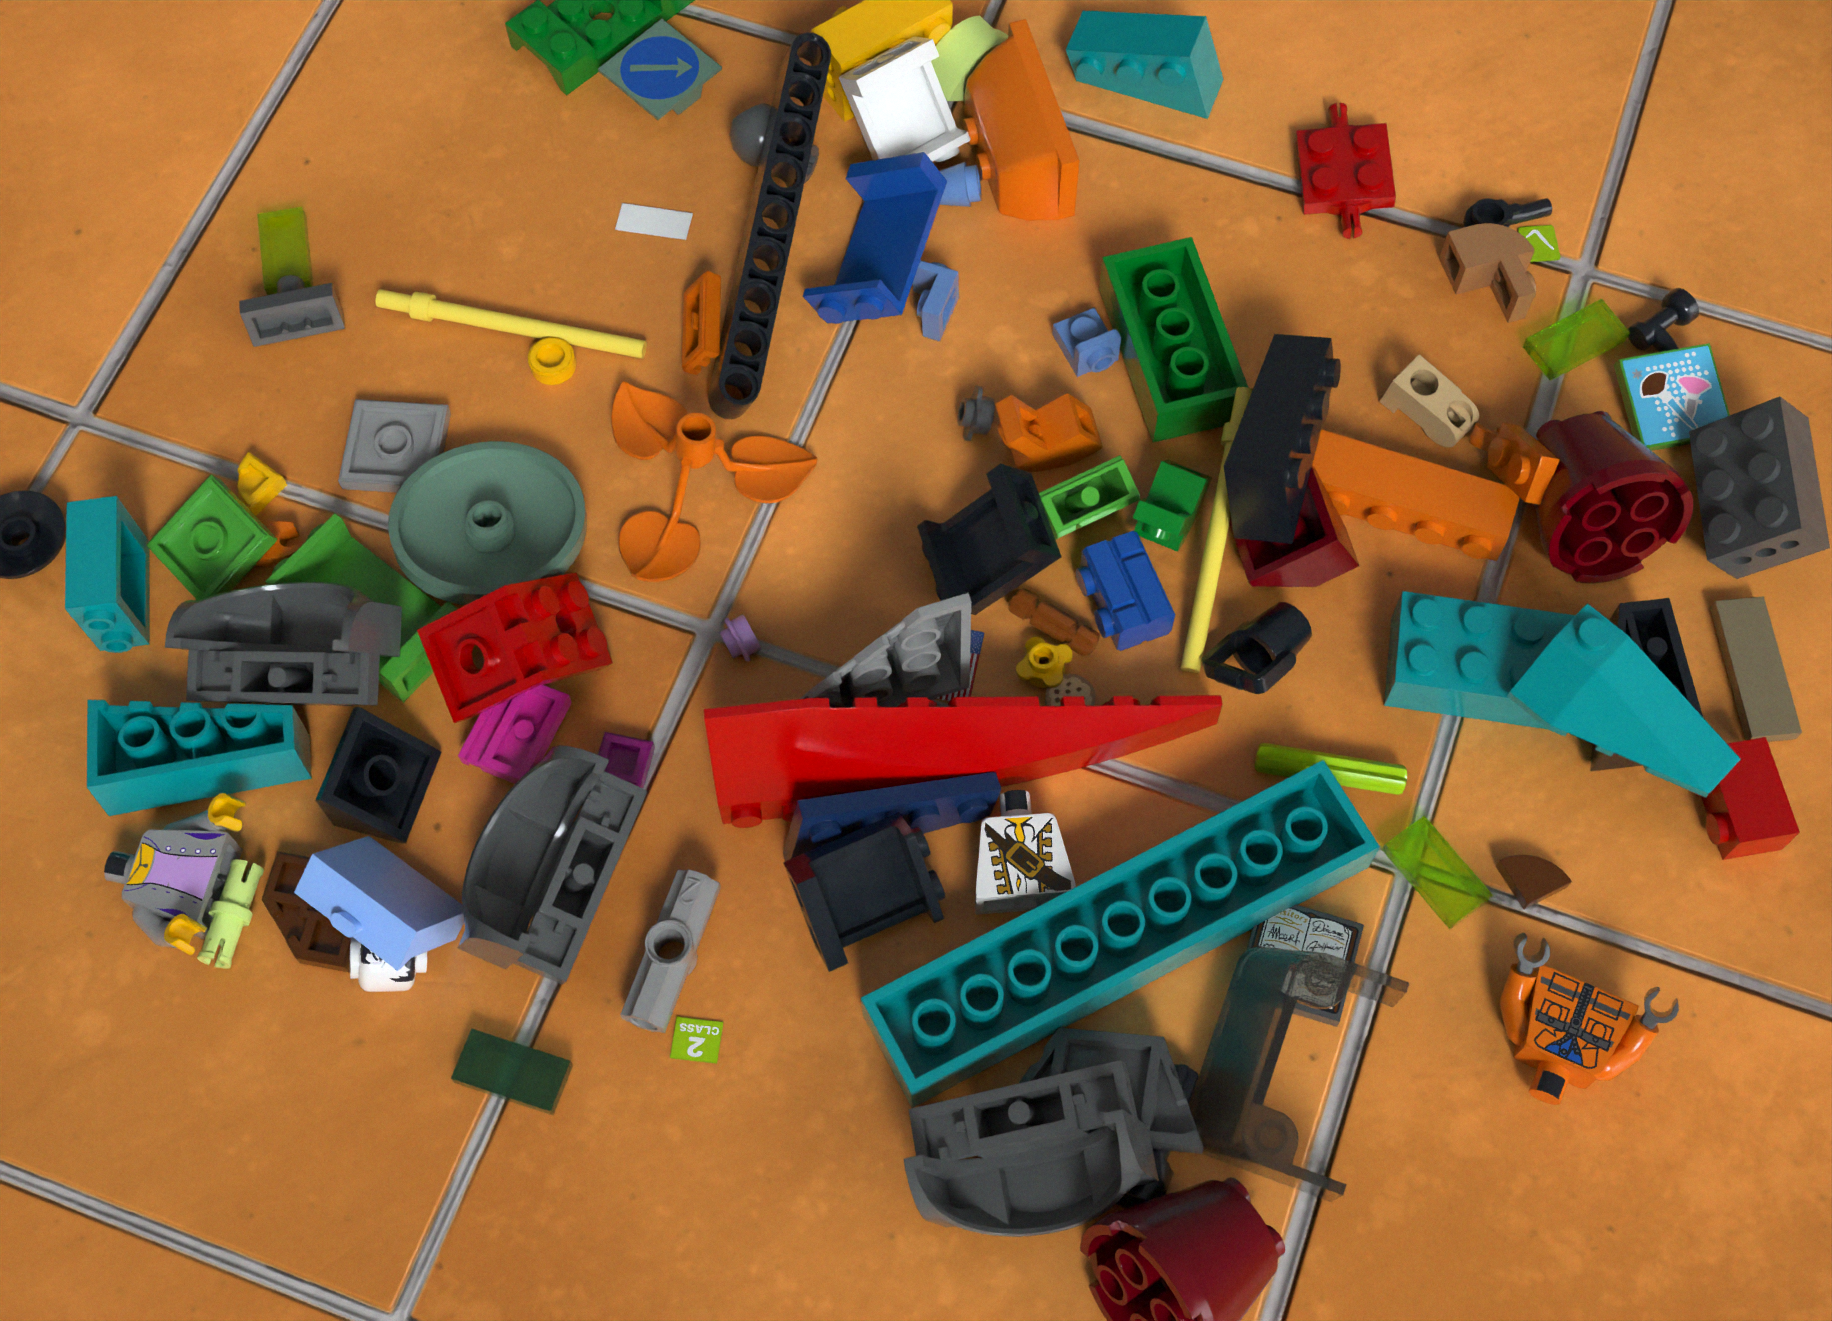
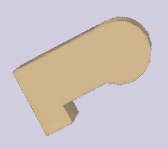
[1380,354,1480,447]

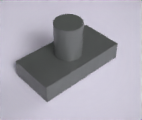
[239,275,345,347]

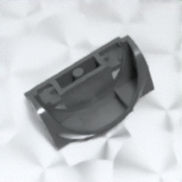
[165,582,402,706]
[457,745,647,985]
[903,1060,1159,1237]

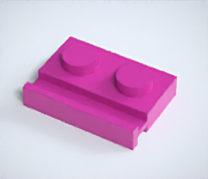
[458,685,572,784]

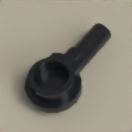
[1463,198,1552,227]

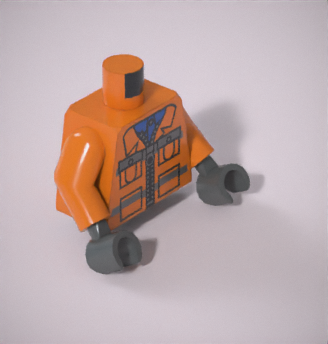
[1499,933,1679,1105]

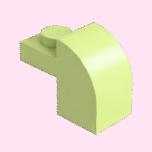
[931,16,1008,101]

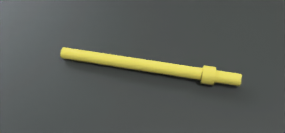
[376,289,647,359]
[1180,387,1253,673]

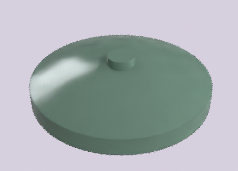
[388,441,587,605]

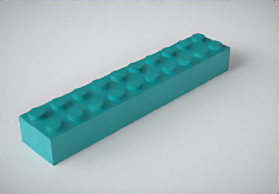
[860,760,1380,1108]

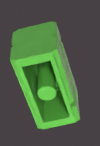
[1039,455,1140,540]

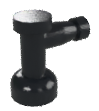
[1627,288,1699,352]

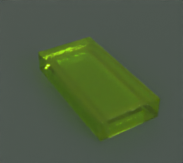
[257,207,313,295]
[1523,299,1630,381]
[1382,816,1493,930]

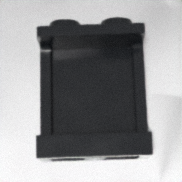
[917,463,1062,615]
[783,812,946,972]

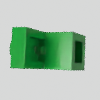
[1132,460,1212,552]

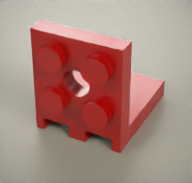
[417,572,613,723]

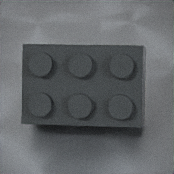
[1689,396,1830,579]

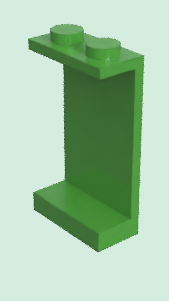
[265,513,458,703]

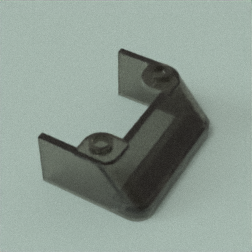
[1189,946,1409,1202]

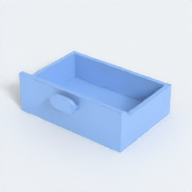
[294,836,464,971]

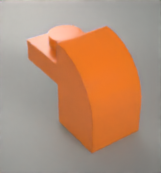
[995,393,1103,472]

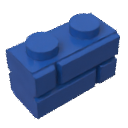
[1076,531,1175,651]

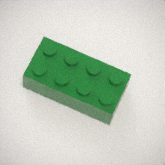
[1099,237,1249,443]

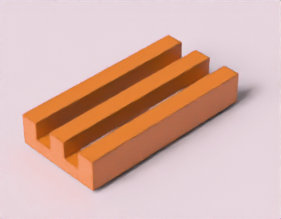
[682,271,721,375]

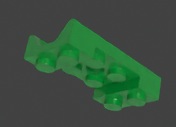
[505,0,695,96]

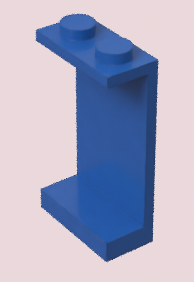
[803,152,947,324]

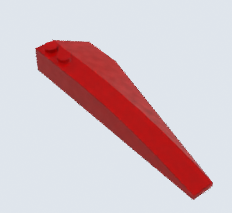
[704,695,1223,828]

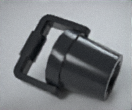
[1201,602,1312,694]

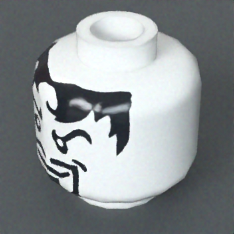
[350,937,427,992]

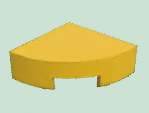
[237,452,287,516]

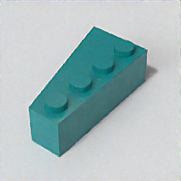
[87,700,312,816]

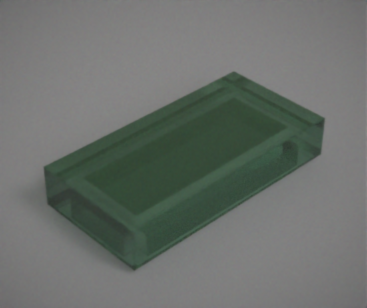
[451,1028,573,1115]

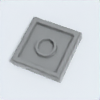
[338,399,451,493]

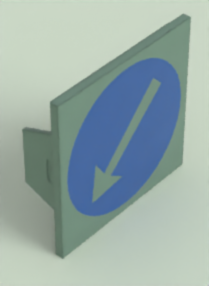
[598,19,722,120]

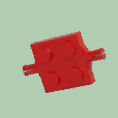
[1296,103,1396,239]

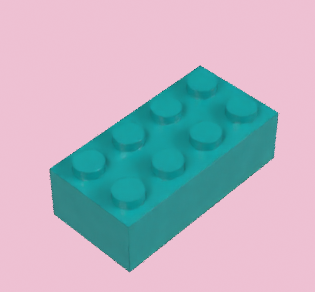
[1384,591,1575,729]

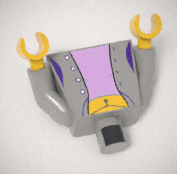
[104,793,246,955]

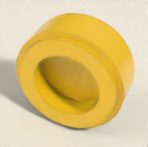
[528,337,577,385]

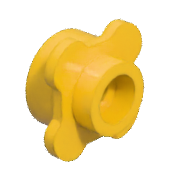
[1016,637,1073,688]

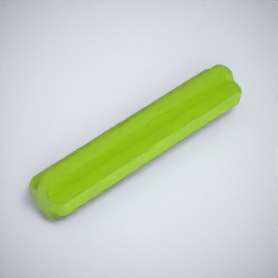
[1255,743,1407,795]

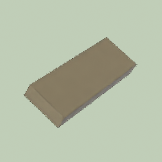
[1710,596,1802,742]

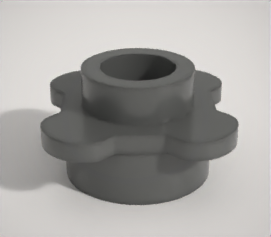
[957,385,995,441]

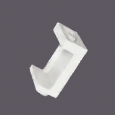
[839,36,971,162]

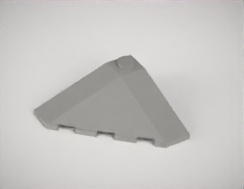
[800,593,972,708]

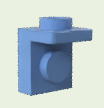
[913,260,959,341]
[1052,307,1121,377]

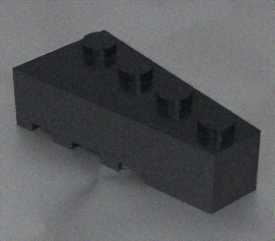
[1224,334,1341,544]

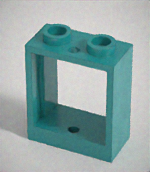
[65,496,150,653]

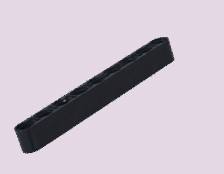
[708,32,831,419]

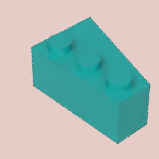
[1066,10,1224,119]

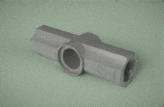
[620,869,721,1033]

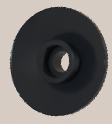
[0,491,66,579]

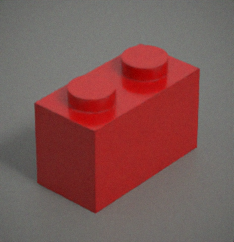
[1695,737,1800,860]

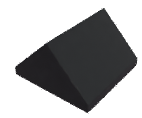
[315,707,442,844]

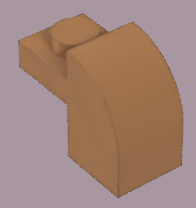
[1439,223,1536,323]

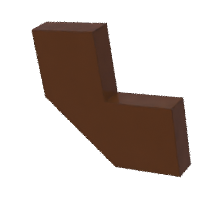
[261,851,351,973]

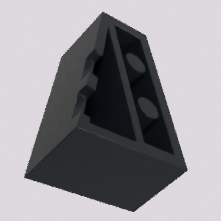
[1590,598,1703,771]

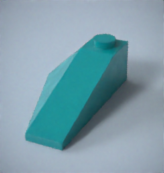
[1507,603,1740,798]

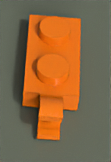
[1469,422,1560,505]

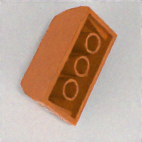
[963,19,1080,221]

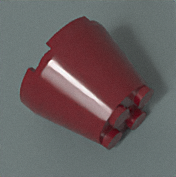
[1534,411,1693,583]
[1080,1177,1285,1321]

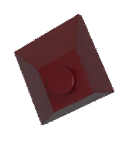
[1230,465,1360,587]

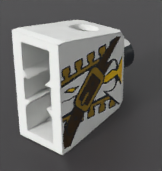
[975,790,1076,915]

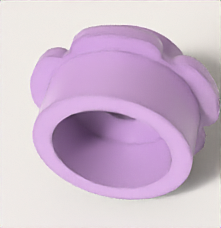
[719,614,762,661]

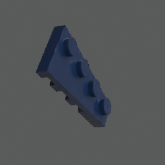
[783,772,1001,861]

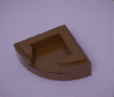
[1496,855,1572,910]

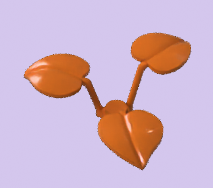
[611,381,817,582]

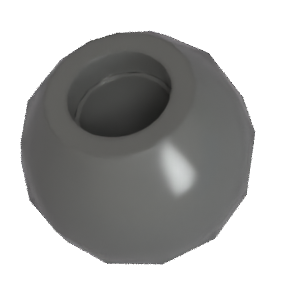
[729,103,791,167]

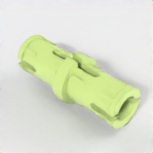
[197,859,264,969]

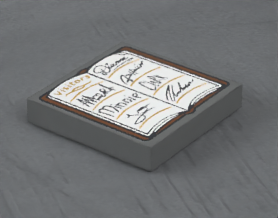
[1234,905,1364,1027]

